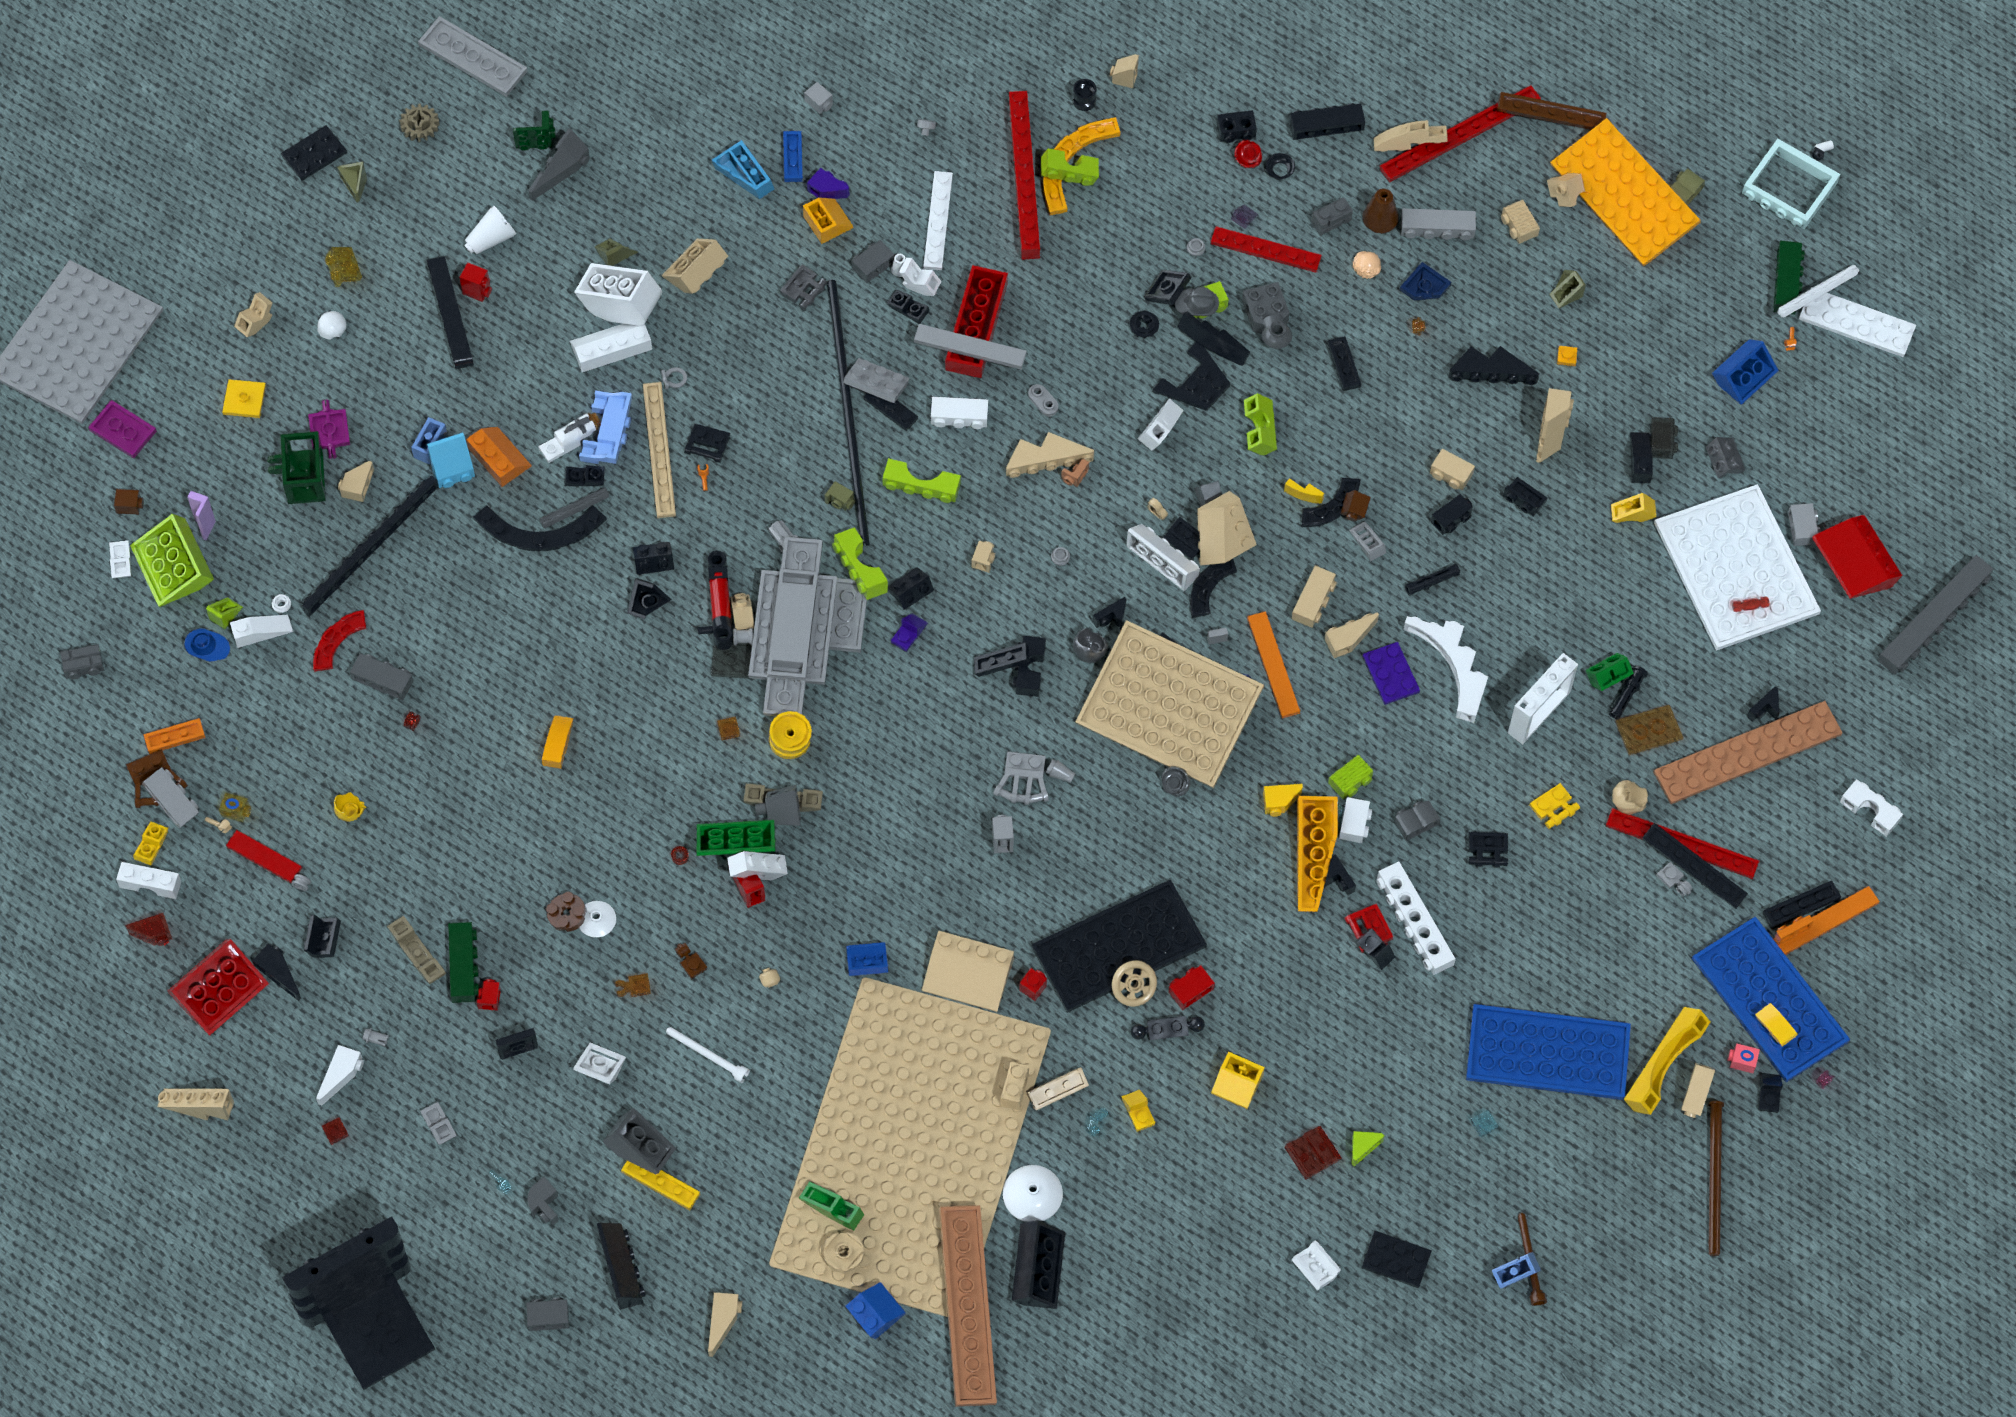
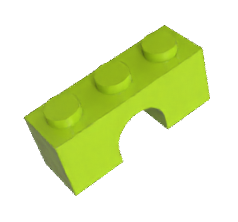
[1041,148,1099,186]
[1244,393,1277,455]

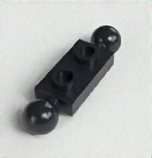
[1131,1016,1205,1040]

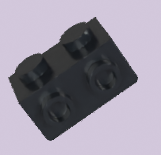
[1503,477,1547,517]
[633,542,674,575]
[888,567,934,610]
[304,915,341,958]

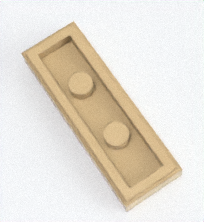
[1027,1067,1089,1110]

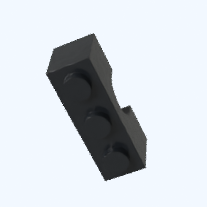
[1012,635,1046,697]

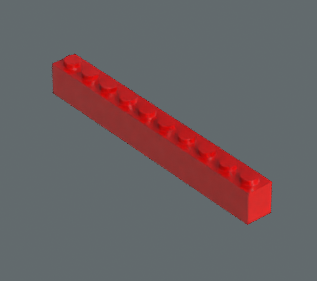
[1009,91,1040,260]

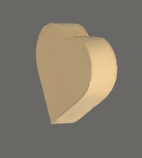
[1148,498,1168,520]

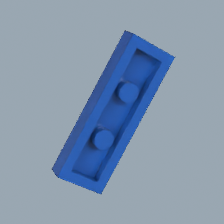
[783,131,803,182]

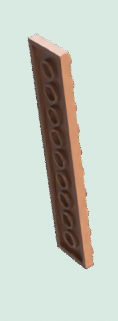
[1653,701,1843,804]
[939,1205,997,1407]

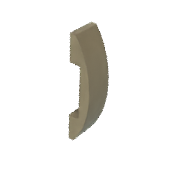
[744,784,823,812]
[387,916,446,985]

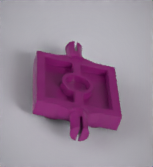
[308,399,350,459]

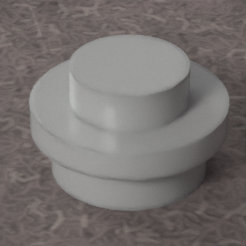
[1187,238,1205,256]
[1051,547,1070,566]

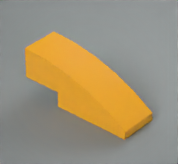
[542,716,574,769]

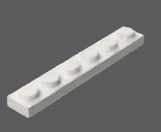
[924,171,953,270]

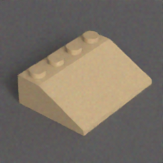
[922,931,1014,1012]

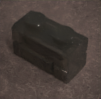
[1650,417,1678,459]

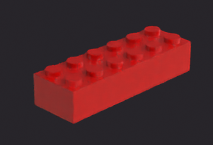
[945,265,1008,378]

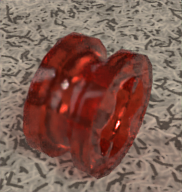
[404,711,421,731]
[671,846,689,865]

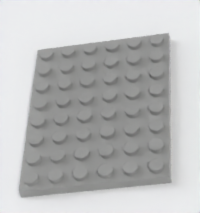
[0,260,164,424]

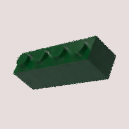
[1773,240,1805,315]
[448,922,479,1003]

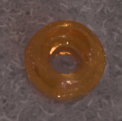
[1412,317,1425,335]

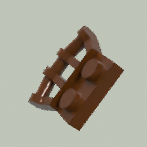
[126,749,188,808]

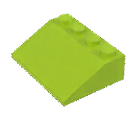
[130,514,214,607]

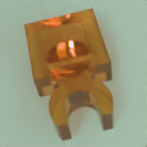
[615,973,651,997]

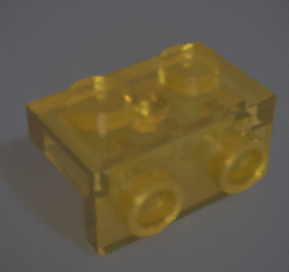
[325,247,362,287]

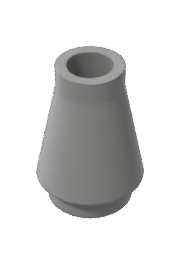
[1046,759,1075,783]

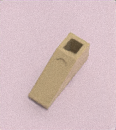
[1325,612,1379,659]

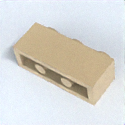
[1292,566,1337,628]

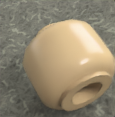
[759,967,780,987]

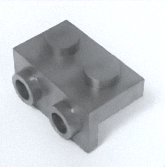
[1706,437,1746,478]

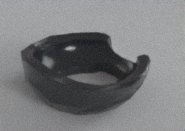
[1265,153,1295,180]

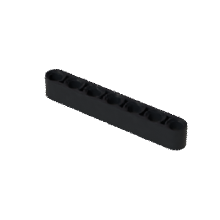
[426,256,474,370]

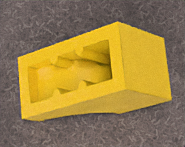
[1611,493,1657,523]

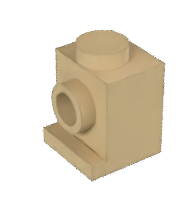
[972,541,996,573]

